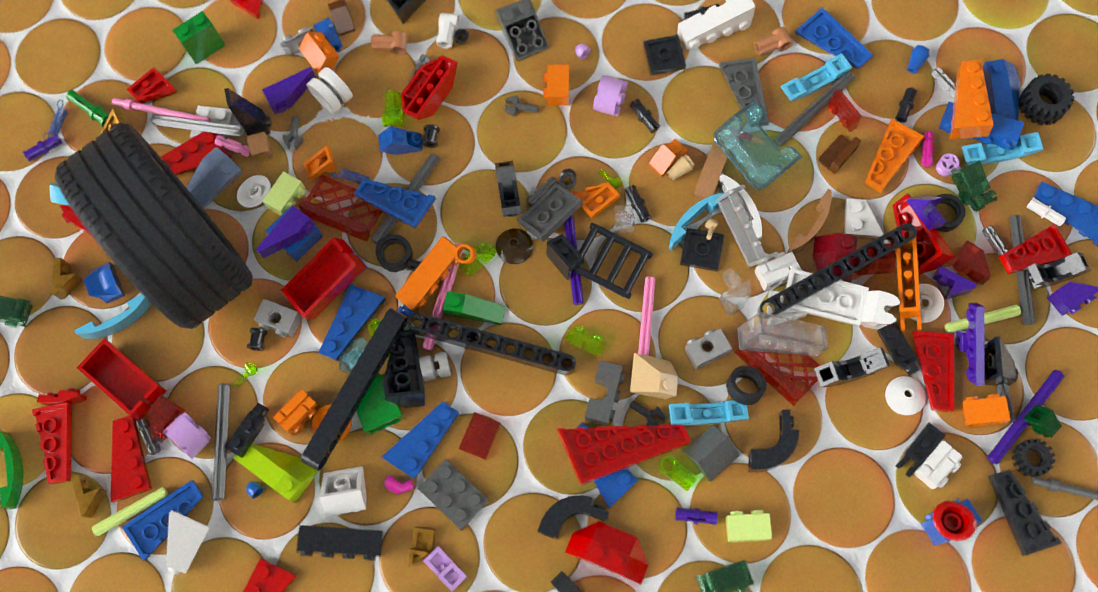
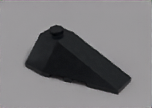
[224,88,272,136]
[383,330,425,408]

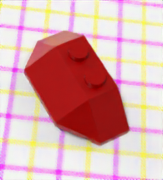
[401,55,458,120]
[565,521,649,585]

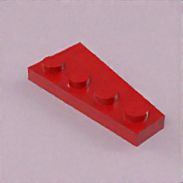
[161,132,232,175]
[999,223,1072,274]
[912,330,954,413]
[32,403,72,484]
[110,415,152,503]
[243,559,297,592]

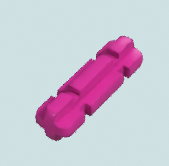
[922,131,934,167]

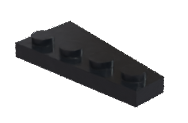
[988,469,1062,556]

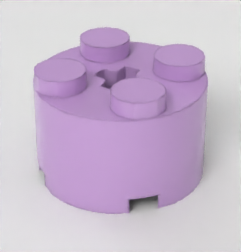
[593,75,628,117]
[163,412,211,459]

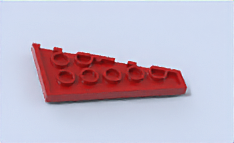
[557,424,691,486]

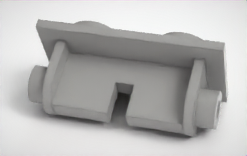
[280,27,313,56]

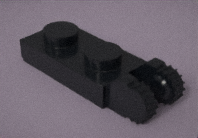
[895,422,946,477]

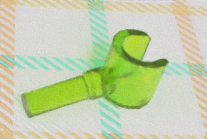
[598,169,622,189]
[235,362,258,387]

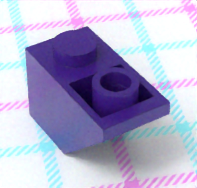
[1047,282,1098,316]

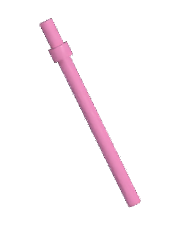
[112,98,211,122]

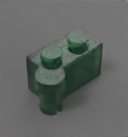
[950,160,997,212]
[0,296,33,328]
[695,560,754,592]

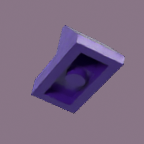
[907,196,946,230]
[932,266,977,300]

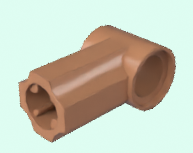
[754,27,793,56]
[371,31,407,55]

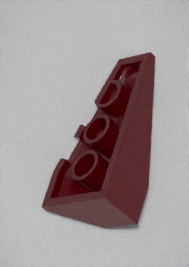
[812,233,858,283]

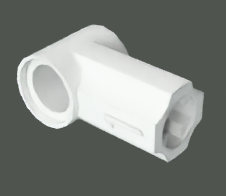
[436,13,459,49]

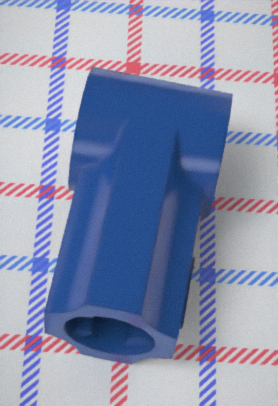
[313,17,343,52]

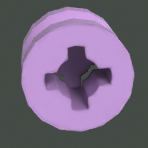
[936,153,959,177]

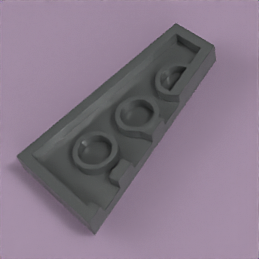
[719,58,769,128]

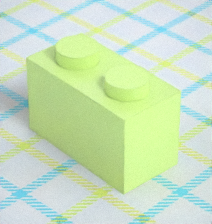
[263,171,306,215]
[726,510,772,542]

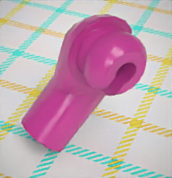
[384,475,415,494]

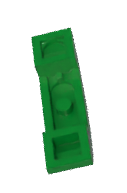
[0,430,24,510]

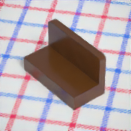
[818,135,861,174]

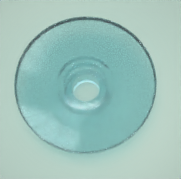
[339,338,368,373]

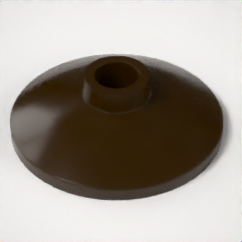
[496,228,533,264]

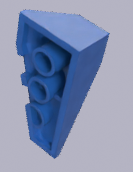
[982,59,1020,121]

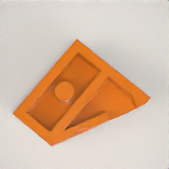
[570,182,620,220]

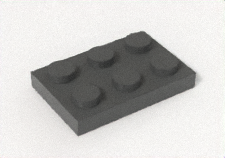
[517,183,583,242]
[417,459,489,531]

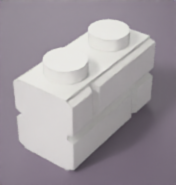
[755,252,802,291]
[914,441,962,489]

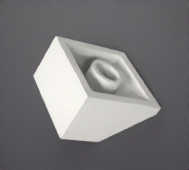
[320,466,367,517]

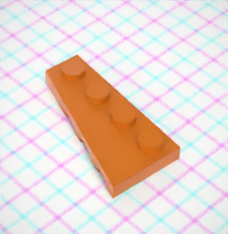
[865,118,924,193]

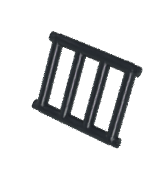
[572,222,653,299]

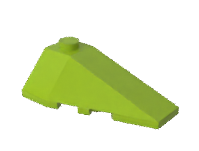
[233,444,319,503]

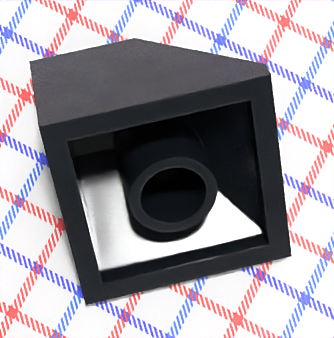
[984,337,1018,386]

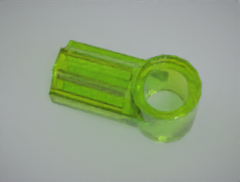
[382,90,403,127]
[658,456,698,491]

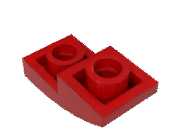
[37,388,87,406]

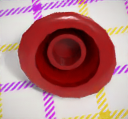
[933,501,977,541]

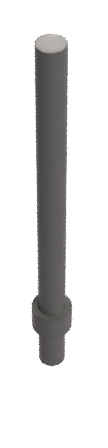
[1031,476,1098,500]

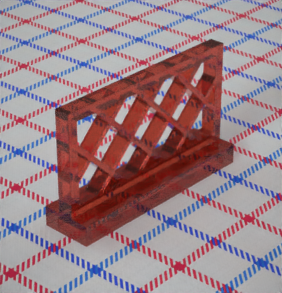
[299,175,383,242]
[735,320,820,406]

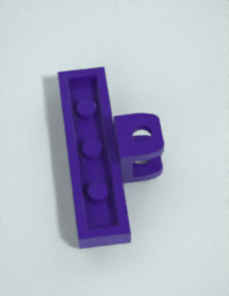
[956,303,984,386]

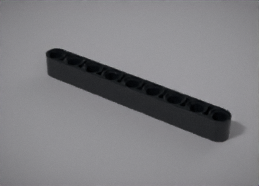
[757,223,917,320]
[300,308,408,471]
[407,313,576,376]

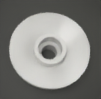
[237,175,271,208]
[912,284,944,323]
[885,376,926,415]

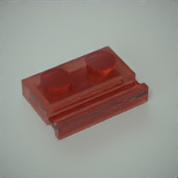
[828,89,862,132]
[459,412,501,460]

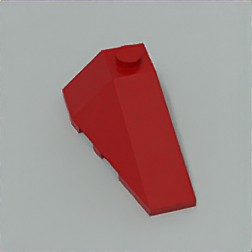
[893,194,955,275]

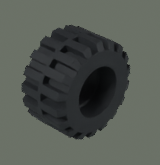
[1019,74,1075,125]

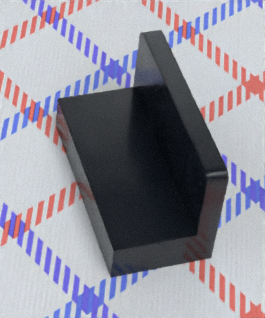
[547,234,584,280]

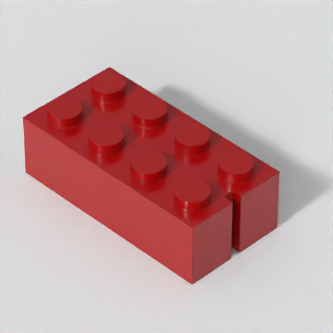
[281,237,366,319]
[76,338,167,420]

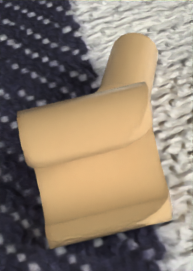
[705,217,719,240]

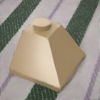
[630,353,678,399]

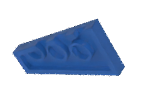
[795,7,873,70]
[354,179,436,229]
[1033,181,1098,247]
[318,284,386,361]
[382,401,459,479]
[577,422,638,509]
[122,480,204,561]

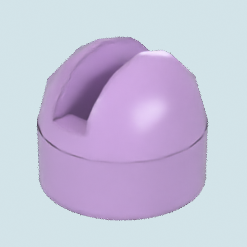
[575,43,591,60]

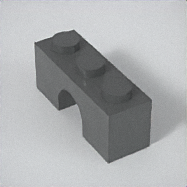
[585,360,625,426]

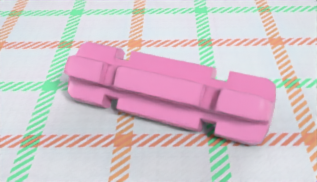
[215,134,250,157]

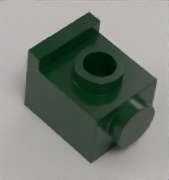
[1023,405,1062,438]

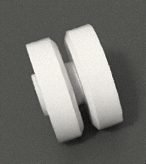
[306,67,353,114]

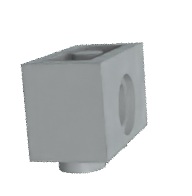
[254,299,303,338]
[684,328,732,371]

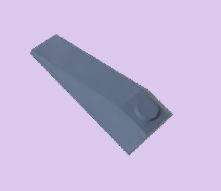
[186,147,243,209]

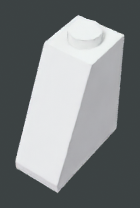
[166,510,209,575]

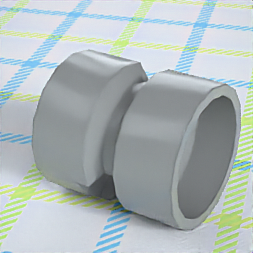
[419,351,452,382]

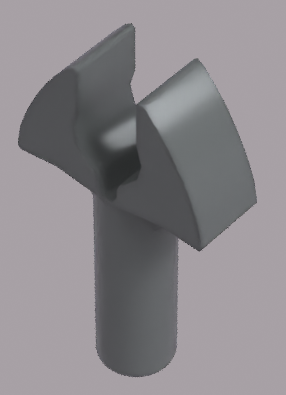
[504,96,539,117]
[283,116,304,150]

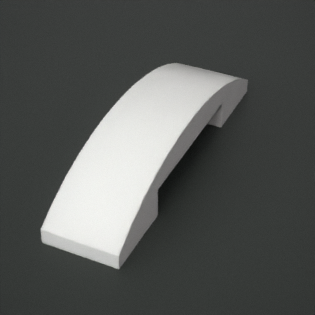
[718,174,762,240]

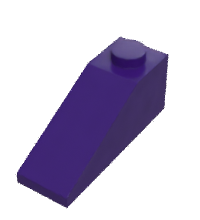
[262,67,317,115]
[256,206,315,258]

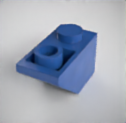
[378,126,423,155]

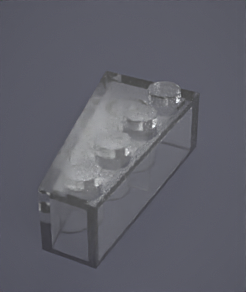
[737,312,828,356]

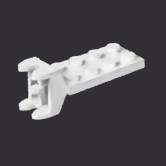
[782,268,900,329]

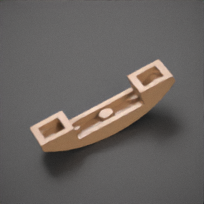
[694,131,735,199]
[786,189,832,254]

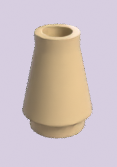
[667,154,695,181]

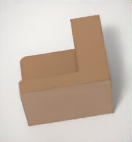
[247,132,273,159]

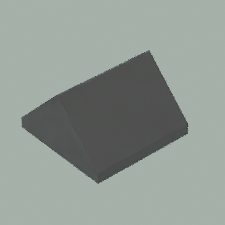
[683,425,740,482]

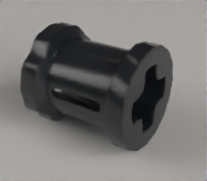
[421,124,440,148]
[560,168,577,189]
[247,328,268,351]

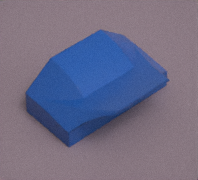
[83,262,125,304]

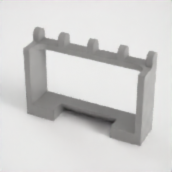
[716,184,778,267]

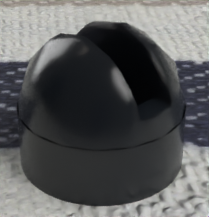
[455,29,469,45]

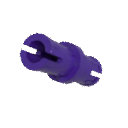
[23,134,63,162]
[675,507,718,525]

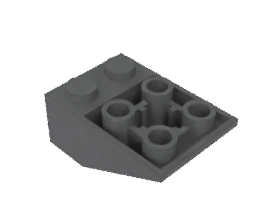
[495,0,549,61]

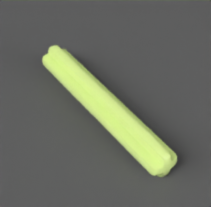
[944,305,1021,334]
[92,487,168,536]

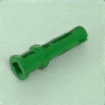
[66,90,110,127]

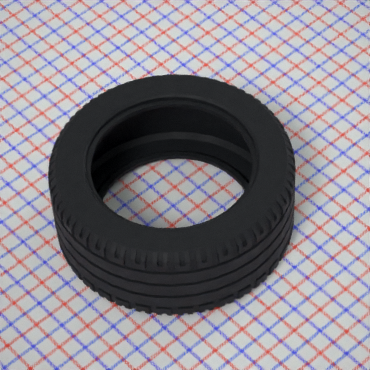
[55,122,253,329]

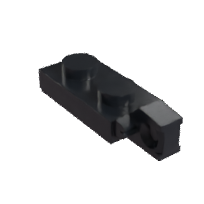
[877,322,919,376]
[225,403,269,458]

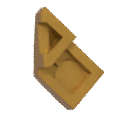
[407,526,436,567]

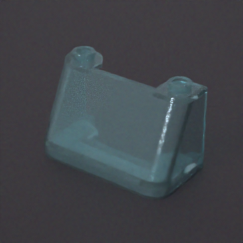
[714,100,802,190]

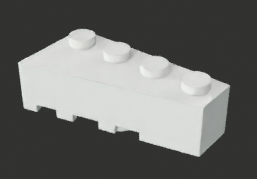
[677,0,756,50]

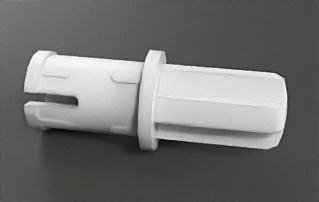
[1026,197,1066,226]

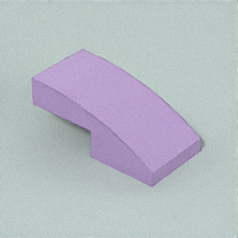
[423,546,467,591]

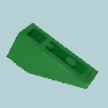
[443,291,505,325]

